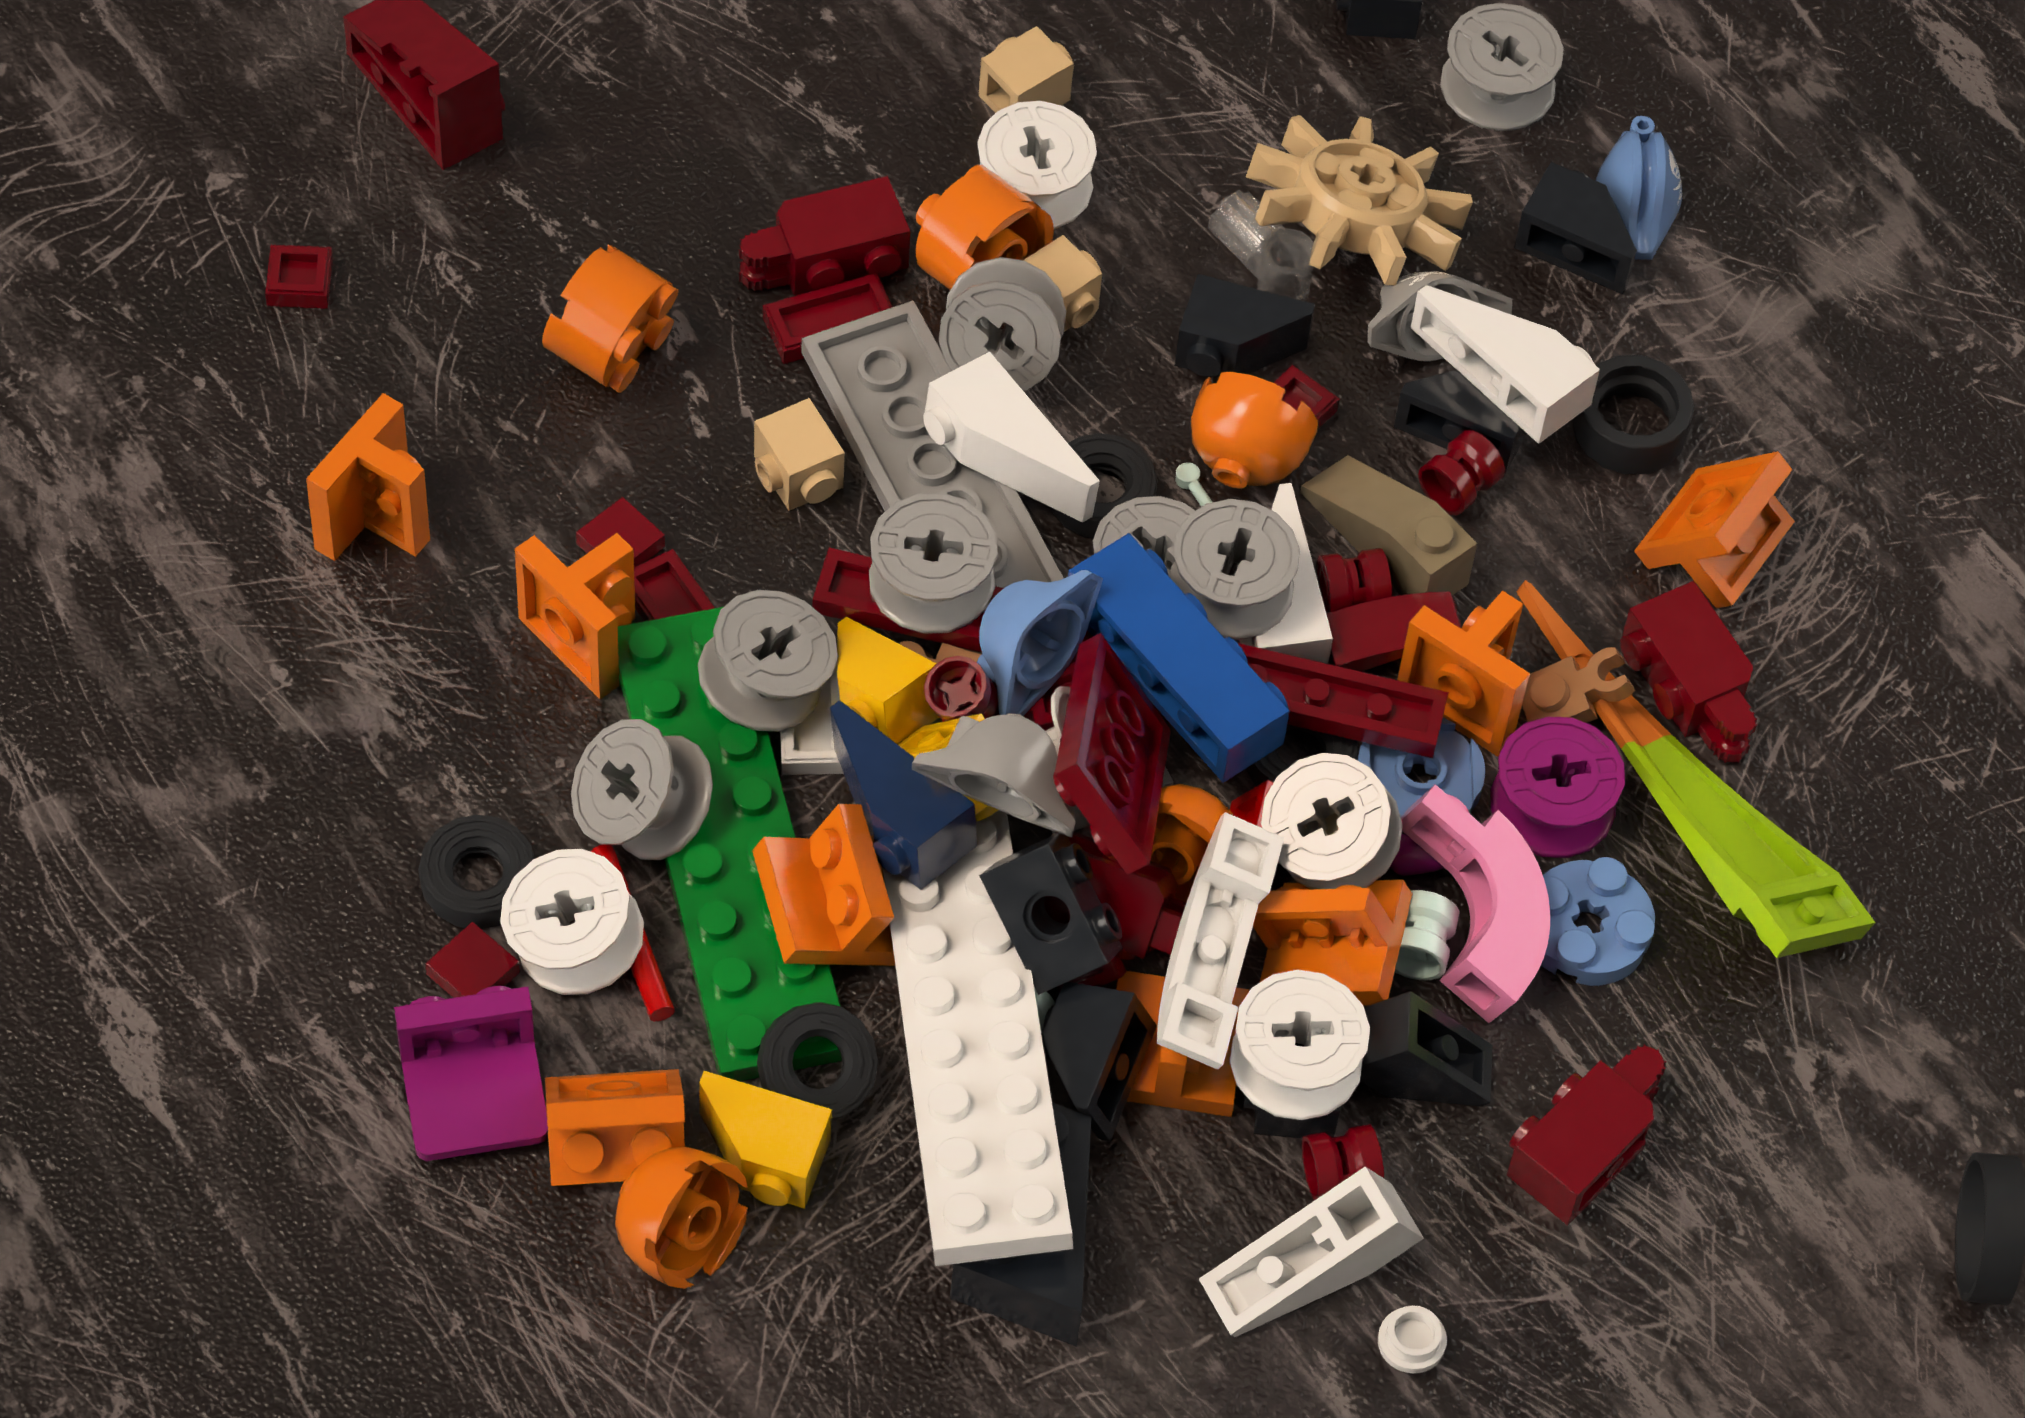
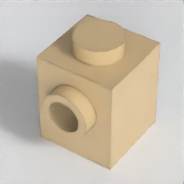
[979,26,1074,113]
[1024,235,1102,331]
[754,398,845,511]

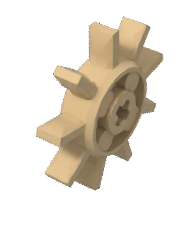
[1246,115,1473,285]

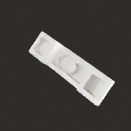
[1157,812,1284,1070]

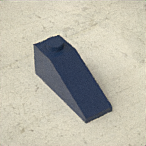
[830,700,978,890]

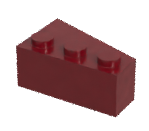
[343,0,506,170]

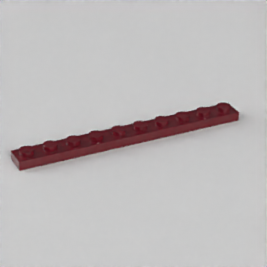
[812,547,1449,758]

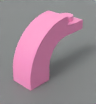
[1401,784,1550,1023]

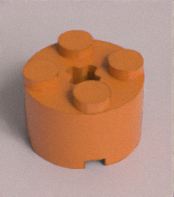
[916,165,1054,290]
[542,244,679,393]

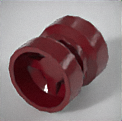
[1418,430,1505,515]
[1316,548,1392,613]
[924,656,1000,722]
[1302,1124,1384,1201]

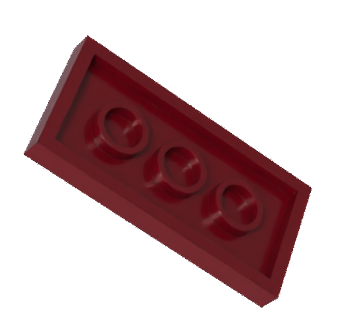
[1053,633,1171,875]

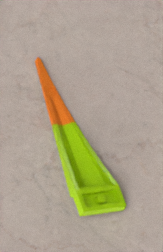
[1517,580,1876,958]

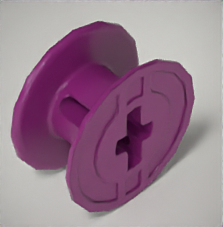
[1490,716,1625,858]

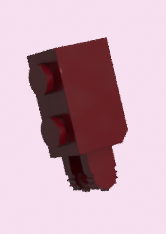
[739,176,911,296]
[1620,581,1757,763]
[1050,831,1186,960]
[1507,1044,1666,1226]

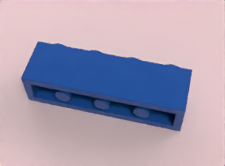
[1068,533,1290,783]

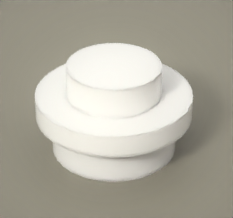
[1378,1306,1447,1373]

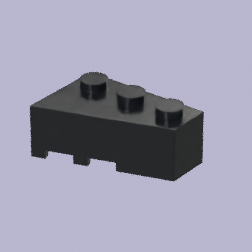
[950,1103,1091,1347]

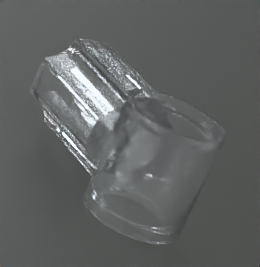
[1208,190,1314,301]

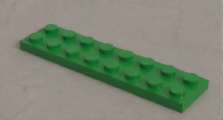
[618,607,842,1081]

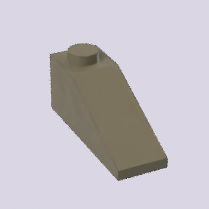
[1300,455,1478,595]

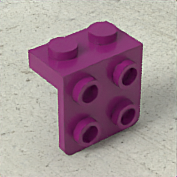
[394,986,548,1161]

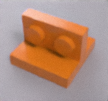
[306,393,430,561]
[1634,451,1795,608]
[515,533,635,699]
[1397,590,1530,757]
[752,804,895,966]
[1253,880,1412,1006]
[1116,971,1249,1117]
[545,1069,685,1186]

